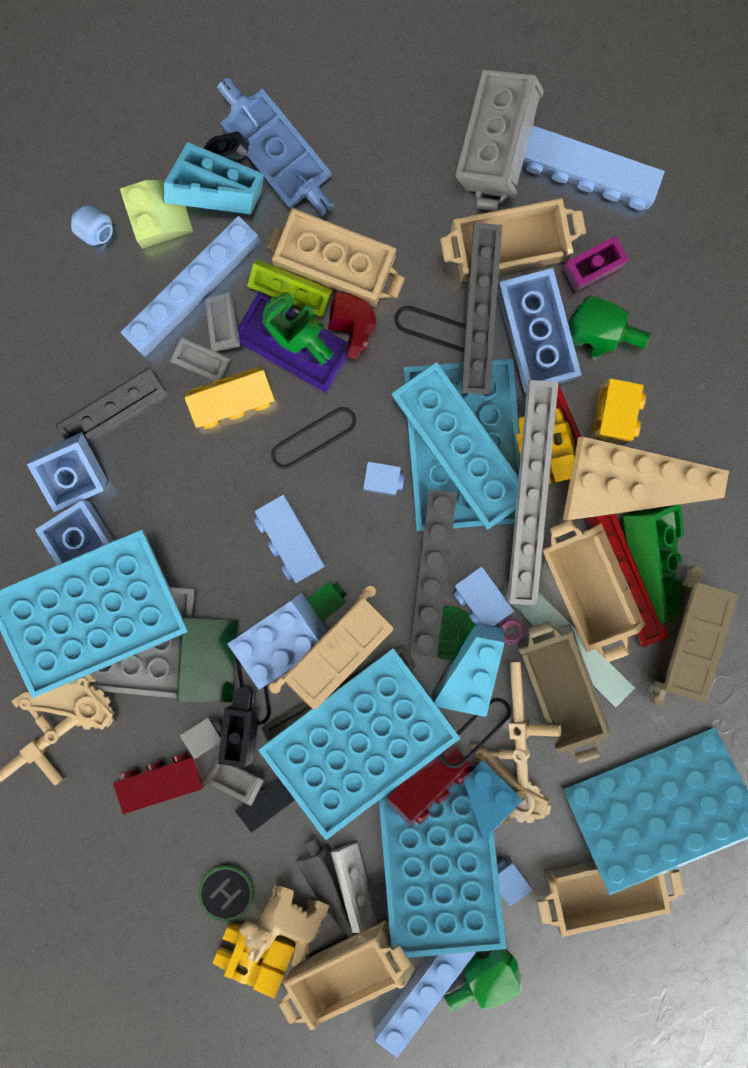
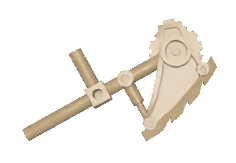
[471,660,561,824]
[0,674,115,786]

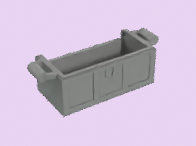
[455,69,544,211]

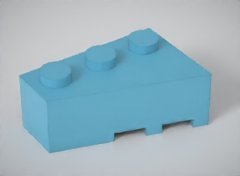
[164,142,264,214]
[432,623,505,717]

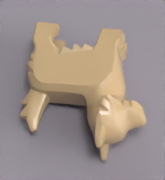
[239,885,330,967]

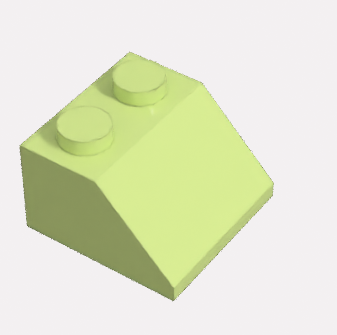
[120,180,194,249]

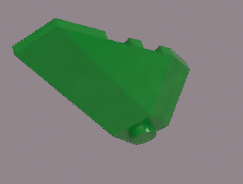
[623,504,684,623]

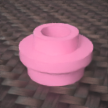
[498,617,525,645]

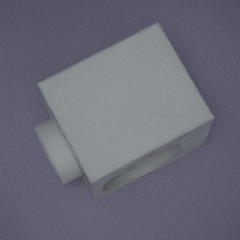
[180,715,222,759]

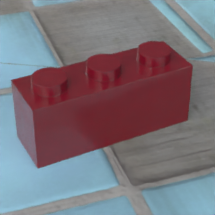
[387,745,470,827]
[113,752,206,814]

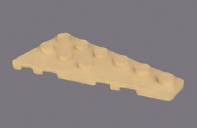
[563,437,729,520]

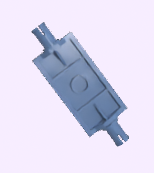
[217,77,334,216]

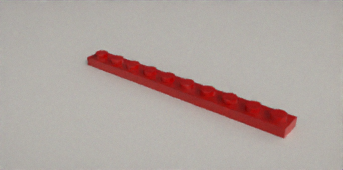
[556,385,669,648]

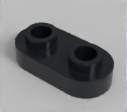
[204,132,249,162]

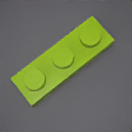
[247,259,333,317]

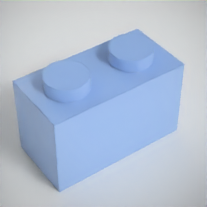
[453,566,514,626]

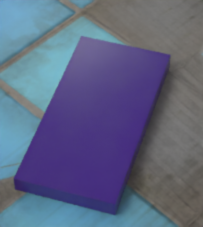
[238,291,348,393]

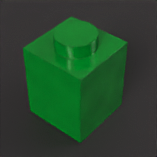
[306,581,347,622]

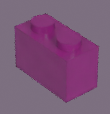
[563,236,629,293]

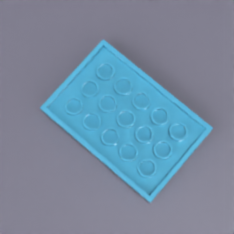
[403,359,521,531]
[0,529,188,698]
[258,648,461,840]
[563,728,748,895]
[379,782,507,959]

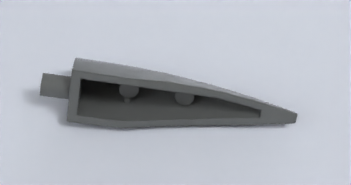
[296,838,358,938]

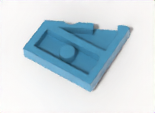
[464,760,523,840]

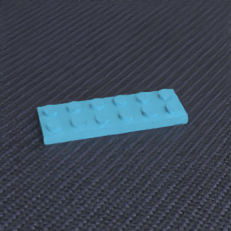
[391,362,519,530]

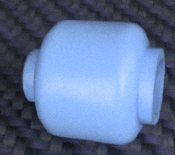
[71,204,113,246]

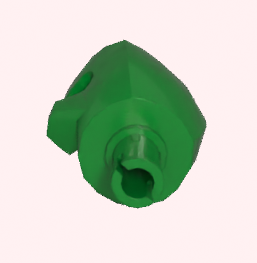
[262,292,334,365]
[568,295,651,358]
[444,949,523,1013]

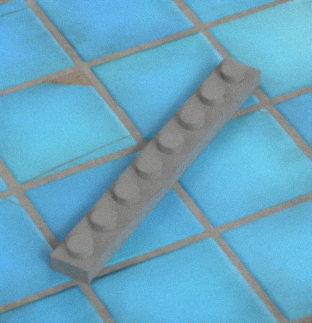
[507,380,558,606]

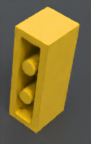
[184,365,274,429]

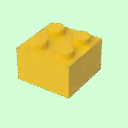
[591,379,646,445]

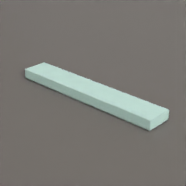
[499,581,635,707]

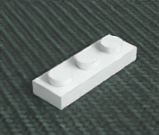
[331,842,378,933]

